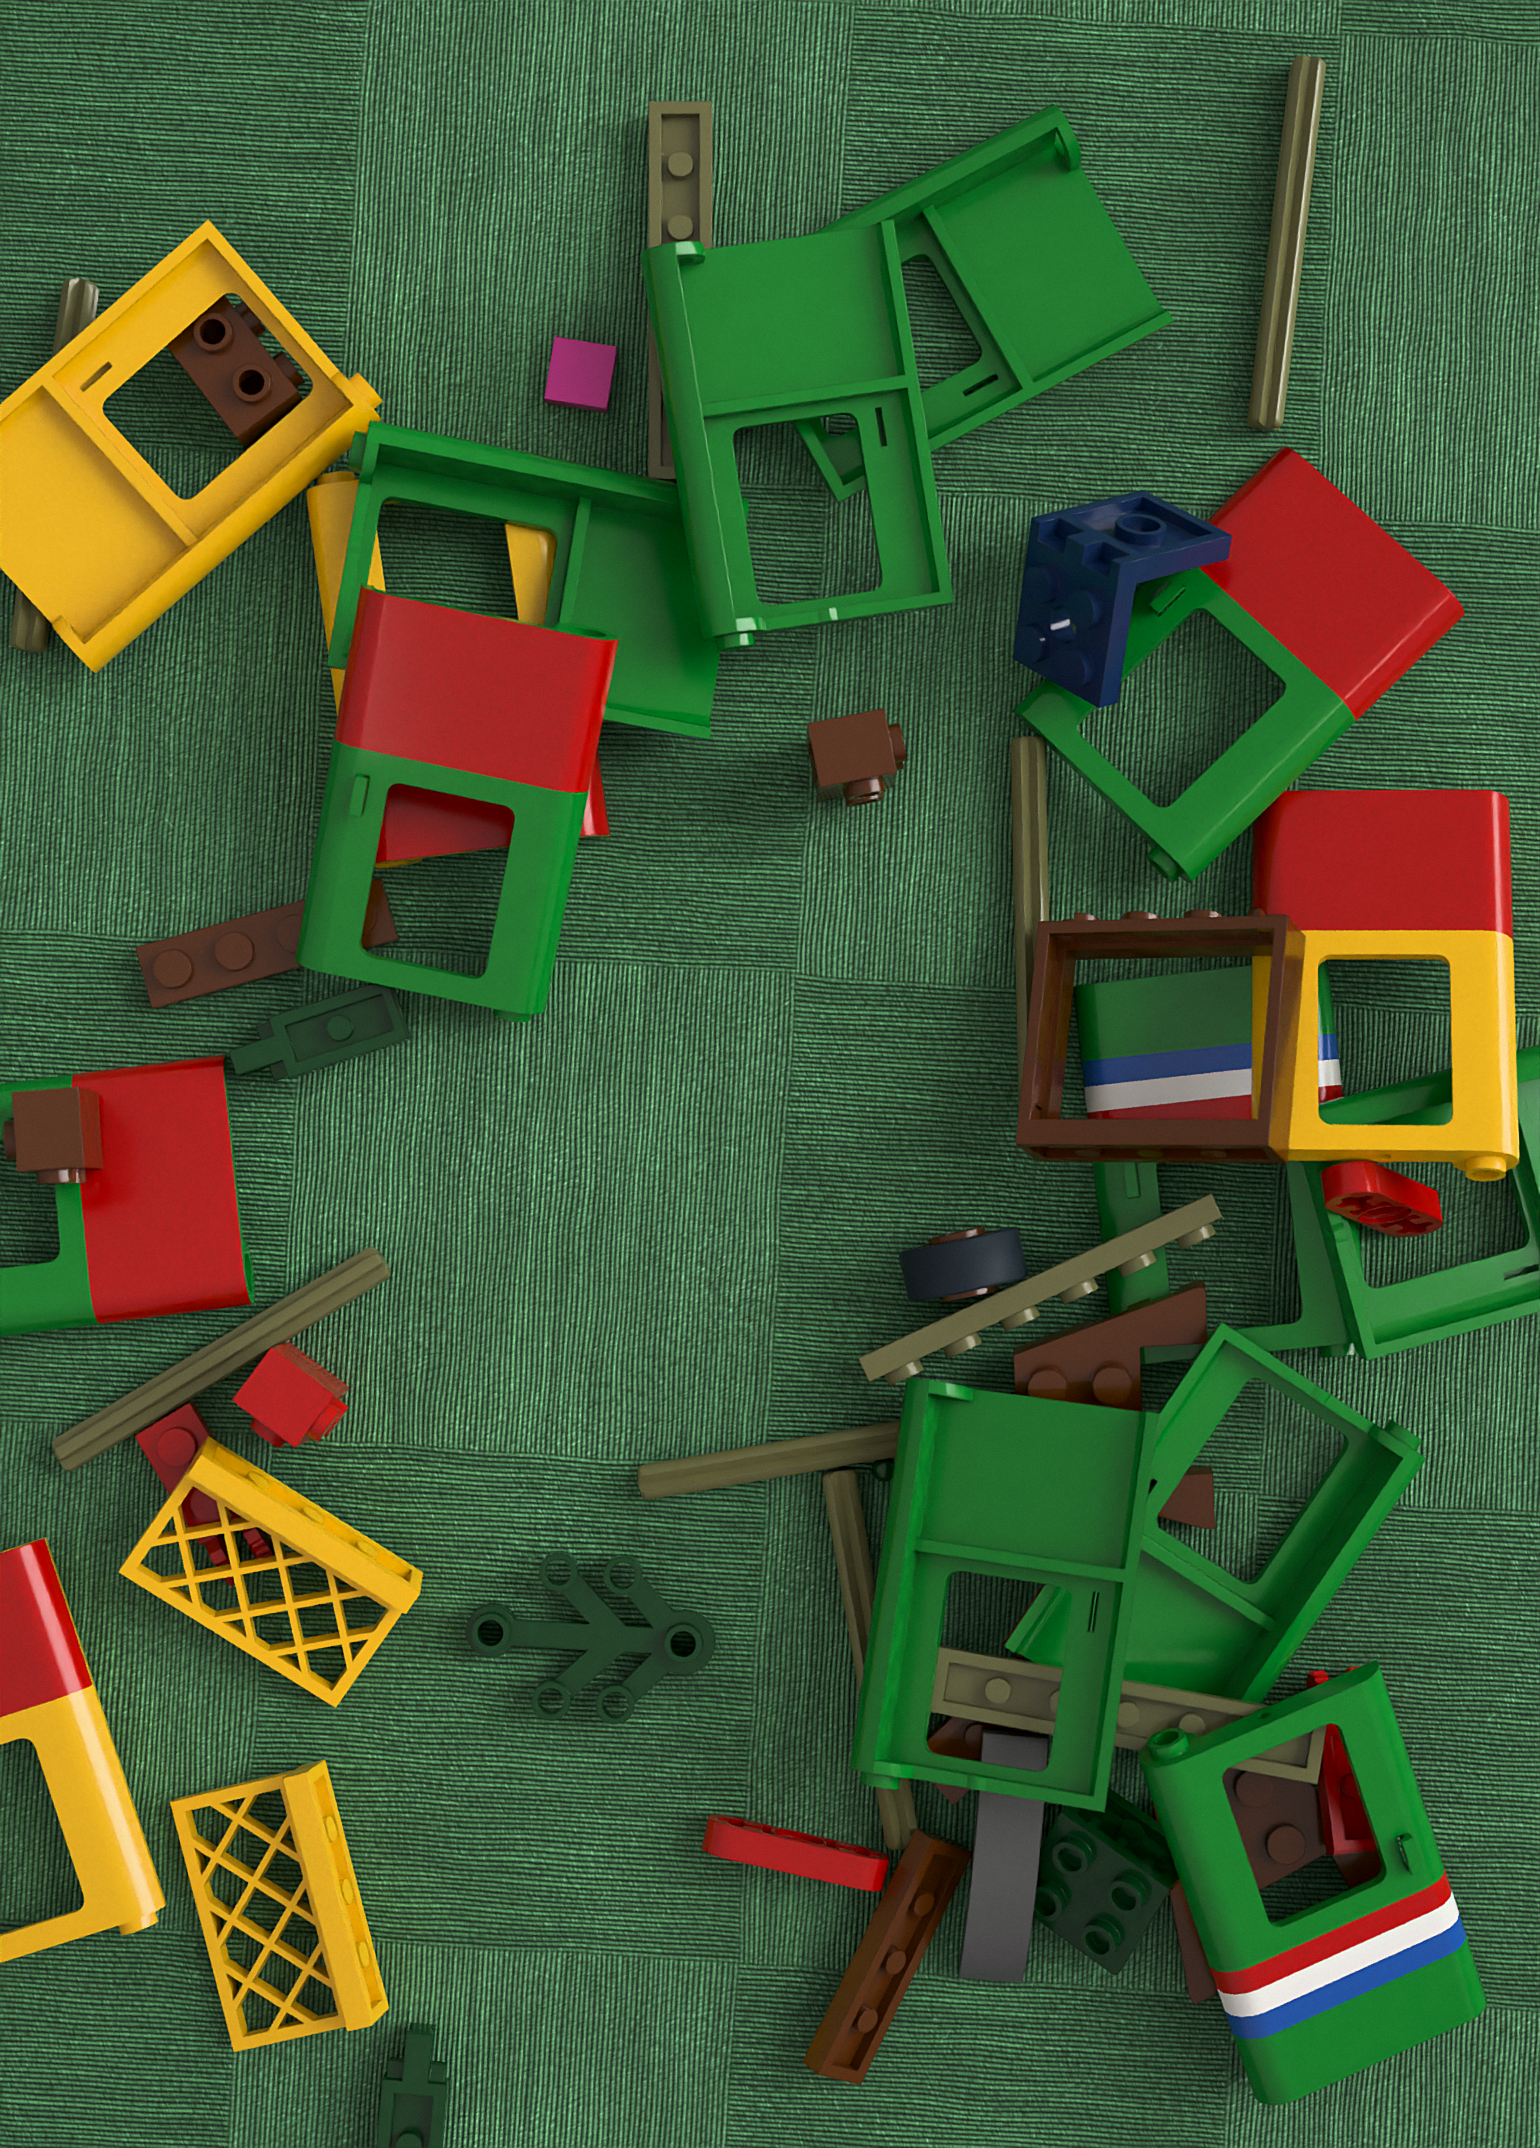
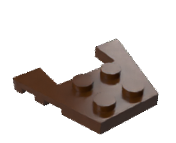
[1013,1281,1215,1529]
[1151,1768,1382,2005]

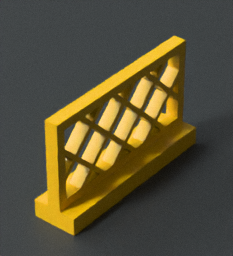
[119,1436,423,1708]
[170,1759,389,2052]

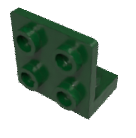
[1033,1787,1180,1975]

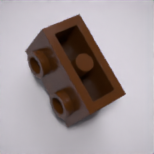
[166,295,305,450]
[806,708,906,807]
[3,1087,103,1185]

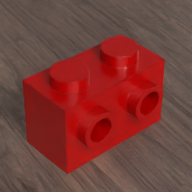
[232,1342,350,1448]

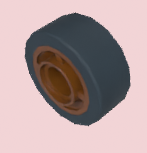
[899,1227,1028,1302]

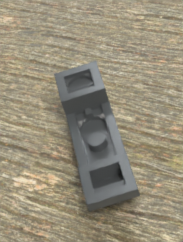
[958,1729,1048,1983]

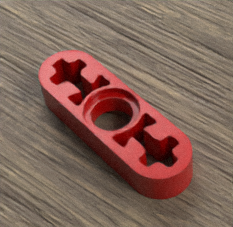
[1320,1161,1443,1237]
[701,1814,890,1891]

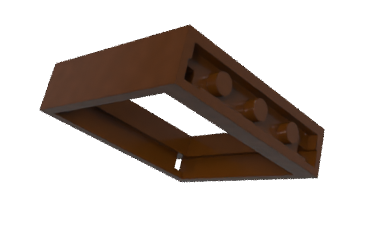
[1015,908,1306,1163]

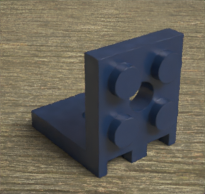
[1012,490,1232,708]

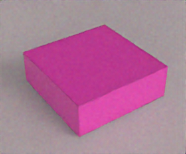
[544,336,618,414]

